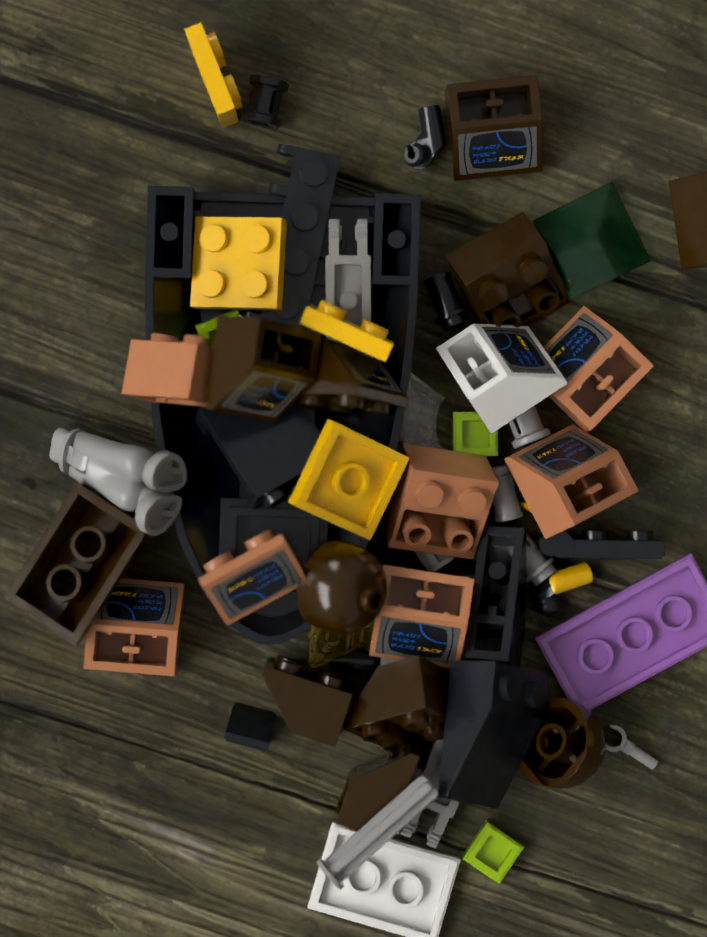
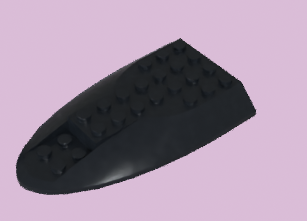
[145,185,421,645]

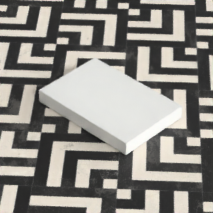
[307,820,461,937]

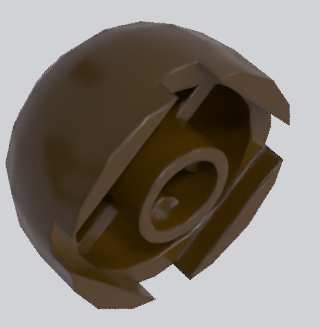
[297,540,387,634]
[519,697,606,789]

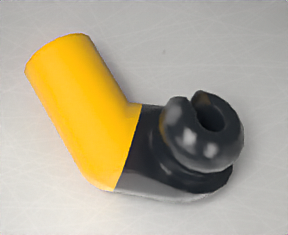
[531,562,593,615]

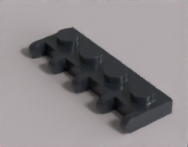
[243,144,340,329]

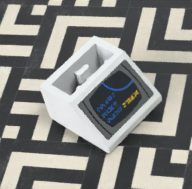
[436,323,568,434]

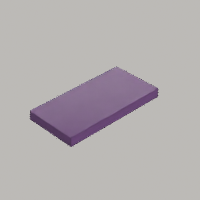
[534,553,707,710]

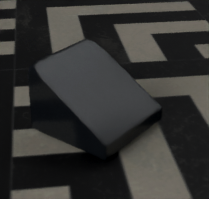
[224,703,276,751]

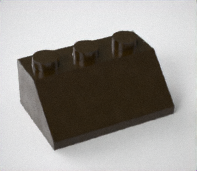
[4,482,149,646]

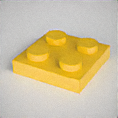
[184,23,243,128]
[190,217,287,311]
[300,300,394,362]
[288,419,410,540]

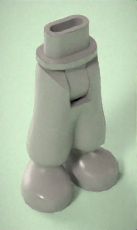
[49,427,187,536]

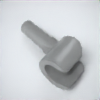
[606,725,658,770]

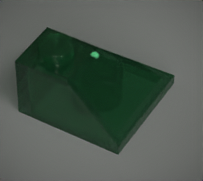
[532,182,651,301]

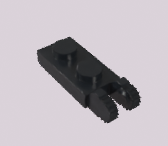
[536,530,665,559]

